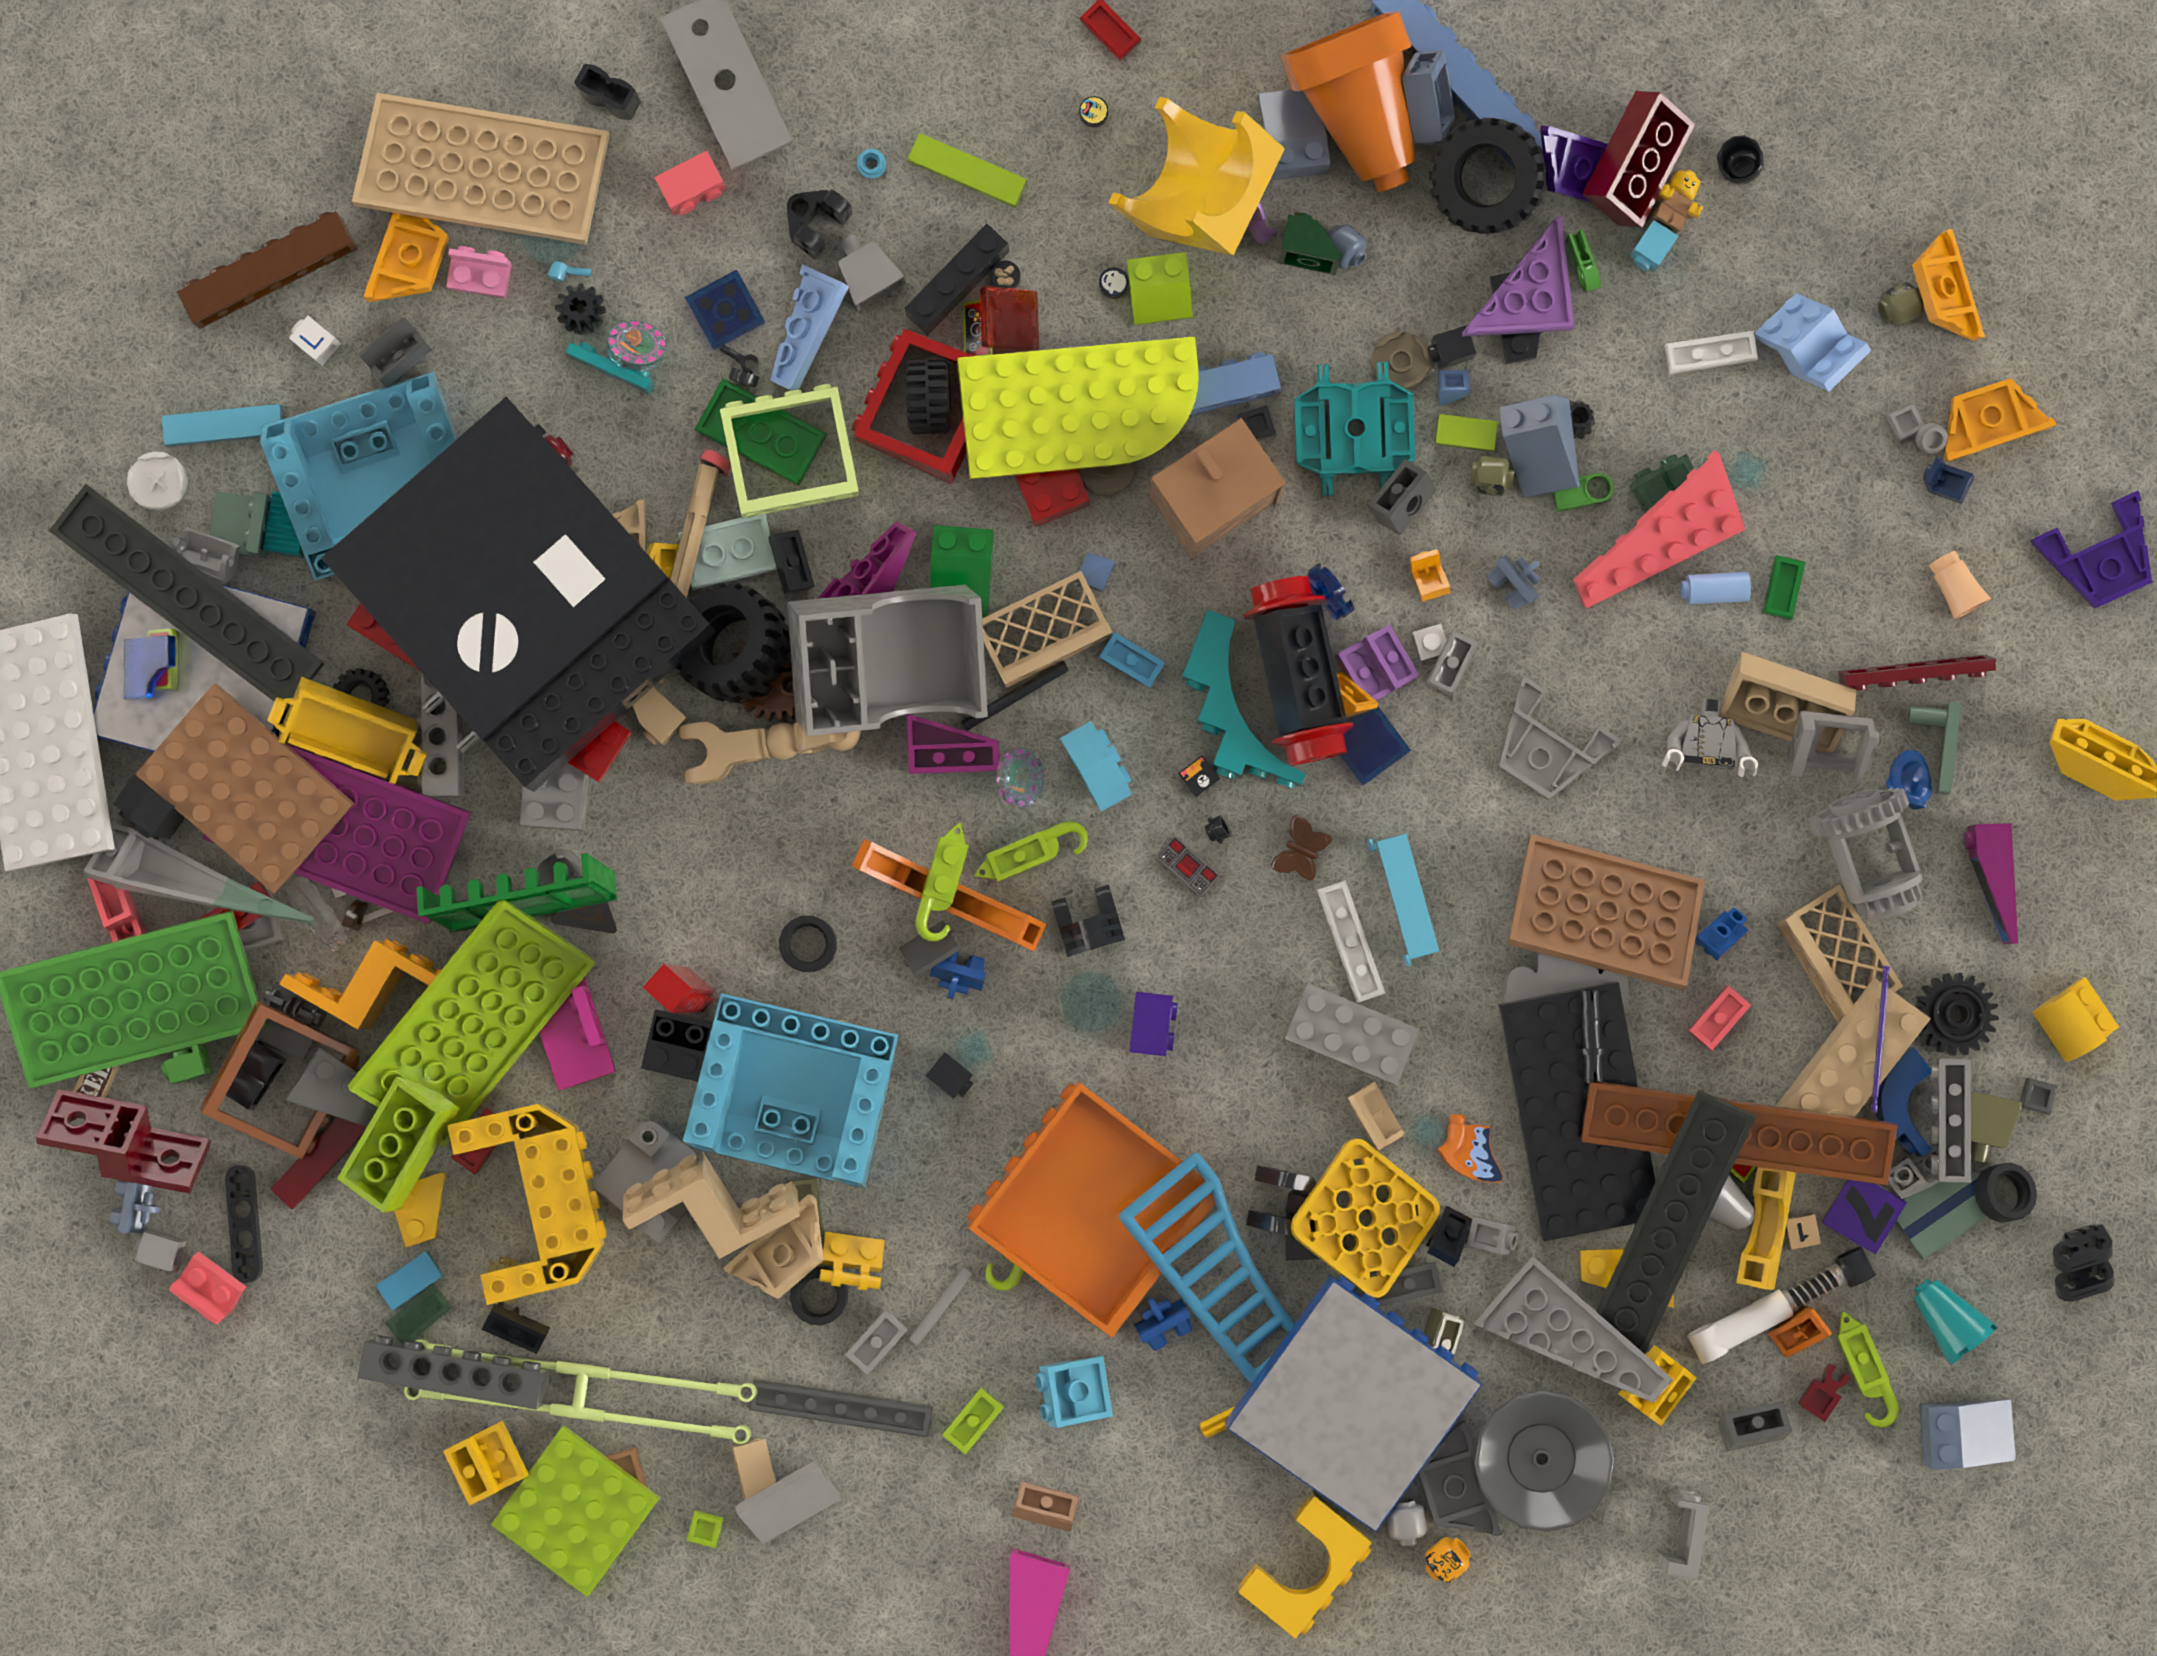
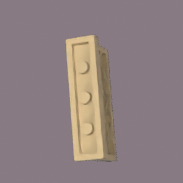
[982,571,1113,688]
[1776,884,1904,1024]

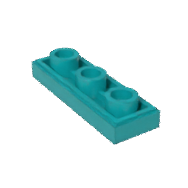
[566,342,654,395]

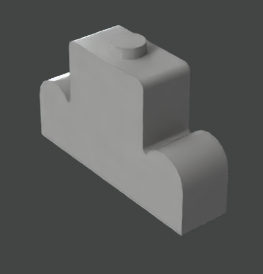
[1504,951,1628,1009]

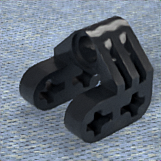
[787,189,853,260]
[1051,884,1125,957]
[1246,1165,1317,1236]
[2053,1223,2114,1302]

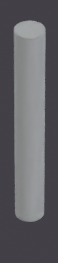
[909,1267,973,1346]

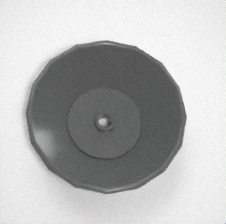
[1474,1390,1615,1532]

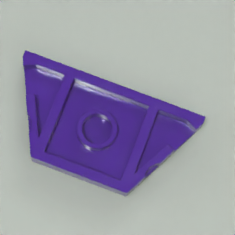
[1540,125,1608,203]

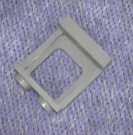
[1787,711,1879,784]
[1656,1488,1709,1580]

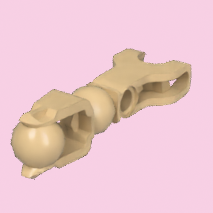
[678,721,861,785]

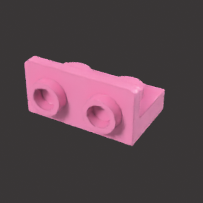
[446,246,512,299]

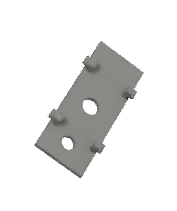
[660,0,793,171]

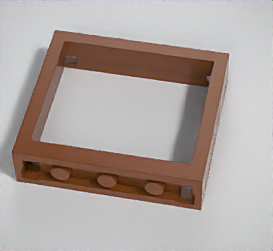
[200,1000,360,1159]

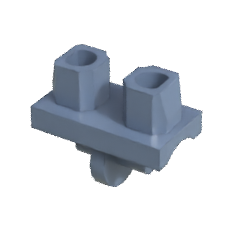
[1487,555,1541,610]
[109,1180,161,1233]

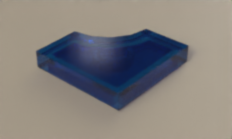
[123,635,176,700]

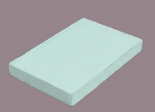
[678,514,777,591]

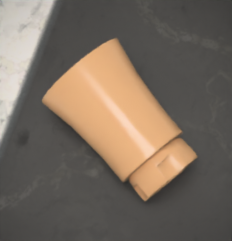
[1929,551,1992,620]

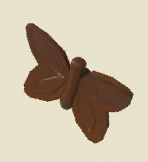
[1271,815,1332,881]

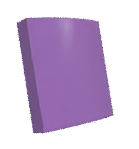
[1334,625,1420,701]

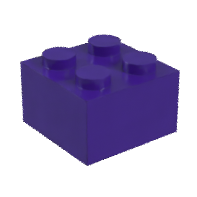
[1129,992,1178,1056]

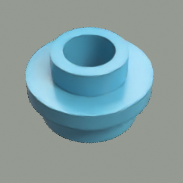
[857,149,886,179]

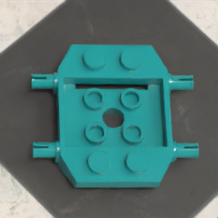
[1294,362,1416,496]

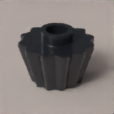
[1569,400,1596,439]

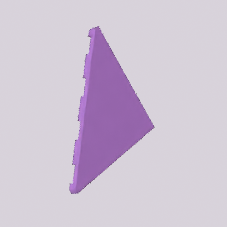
[1462,216,1575,337]

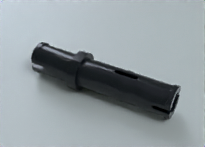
[1580,990,1604,1083]

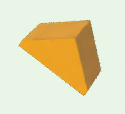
[1336,672,1379,718]

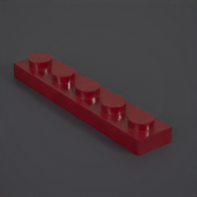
[1838,654,1996,691]

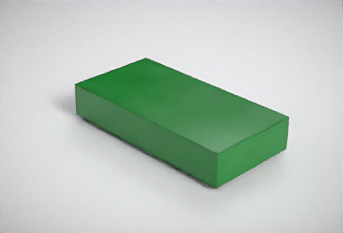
[1762,555,1805,620]

